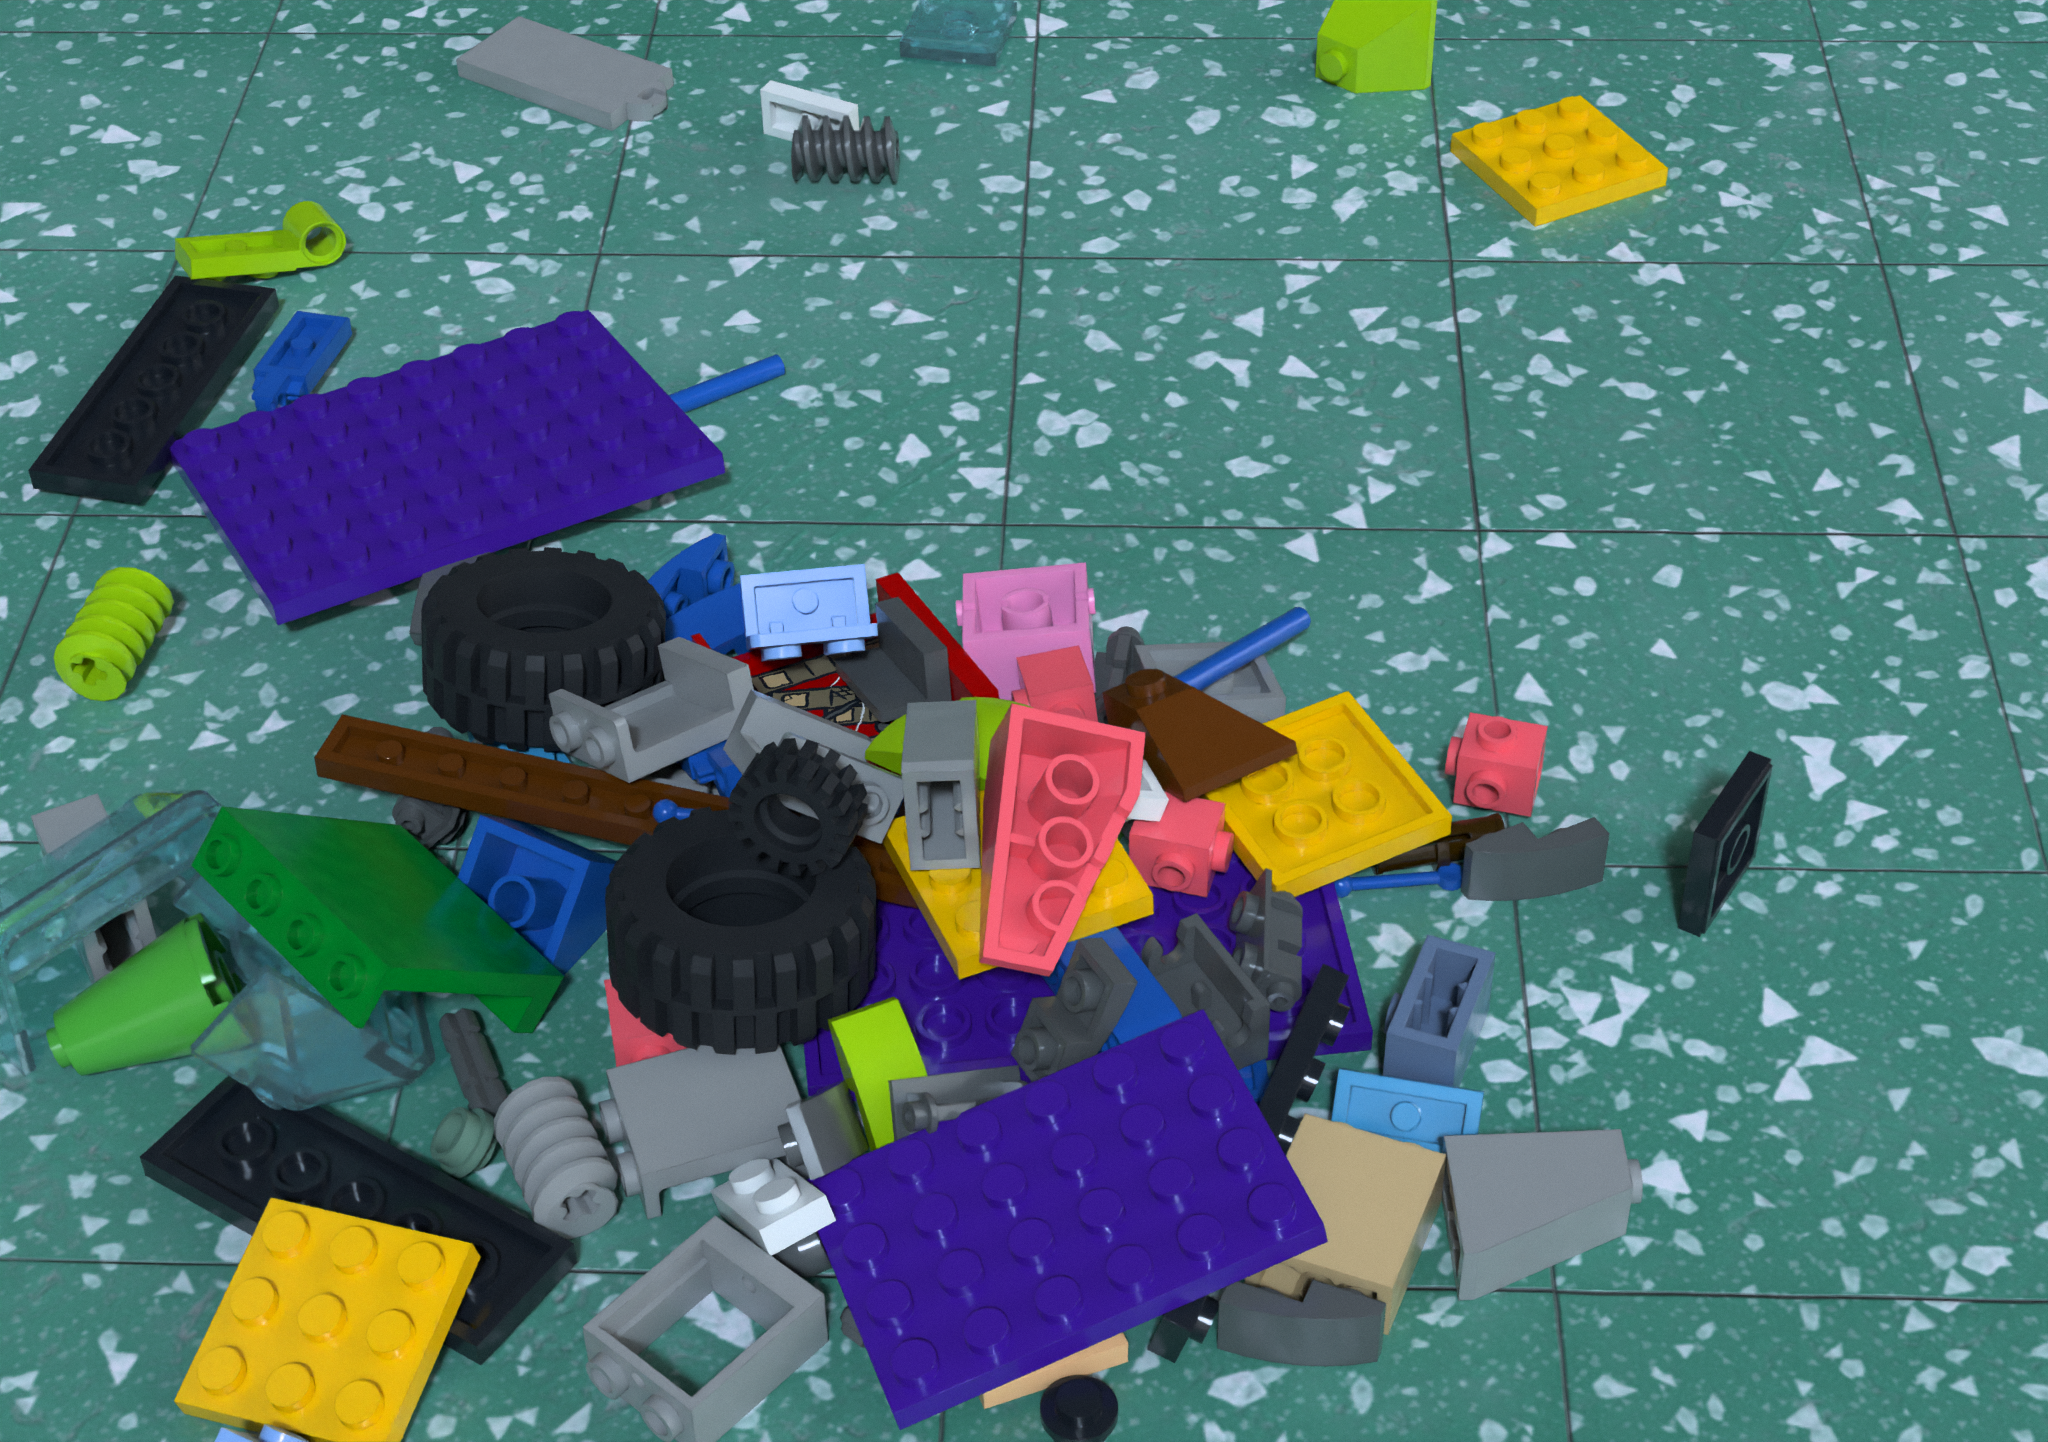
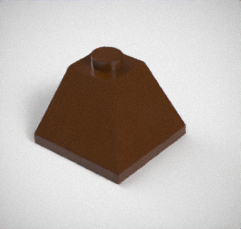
[1102,669,1298,802]

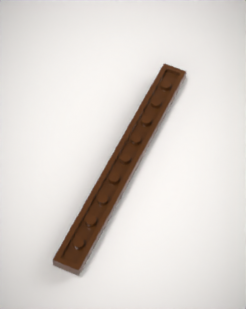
[314,714,919,909]

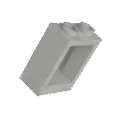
[582,1215,828,1442]

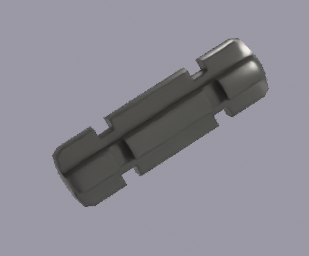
[439,1008,508,1119]

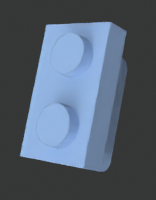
[739,564,878,661]

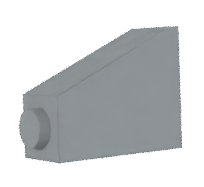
[901,700,981,871]
[1442,1129,1643,1301]

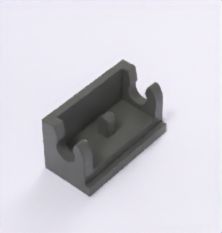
[1142,913,1270,1070]

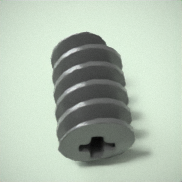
[791,115,900,182]

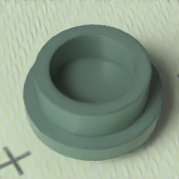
[430,1107,497,1179]

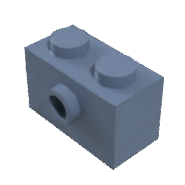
[1383,935,1496,1087]

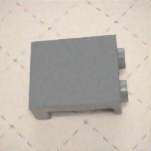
[549,637,754,783]
[723,689,904,844]
[598,1044,809,1220]

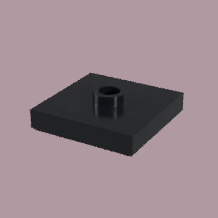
[1678,751,1773,937]

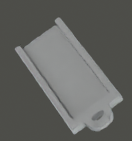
[456,16,674,131]

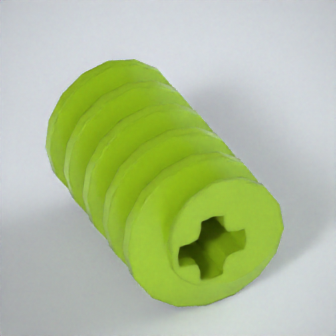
[53,567,174,701]

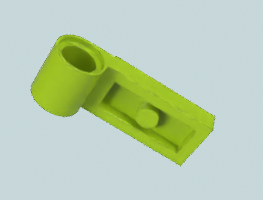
[175,201,346,281]

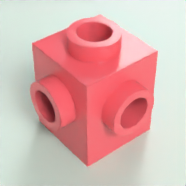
[1445,712,1548,817]

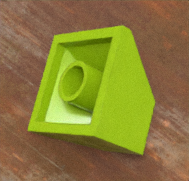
[1315,0,1437,93]

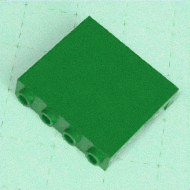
[191,806,564,1033]

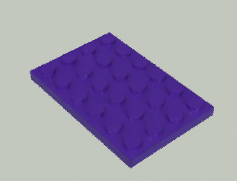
[806,1009,1328,1430]

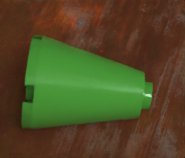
[46,913,256,1076]

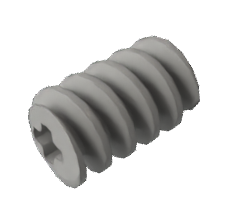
[494,1076,618,1239]

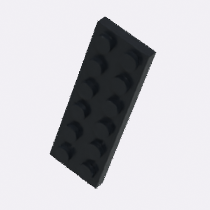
[28,275,279,504]
[140,1064,577,1365]

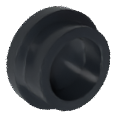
[1040,1375,1118,1442]

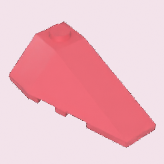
[979,703,1145,977]

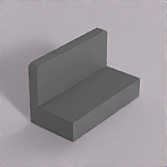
[835,597,952,722]

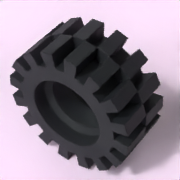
[728,738,868,876]

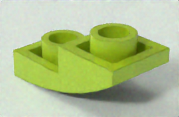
[828,997,928,1151]

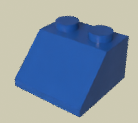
[458,815,617,975]

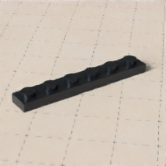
[1147,964,1350,1363]

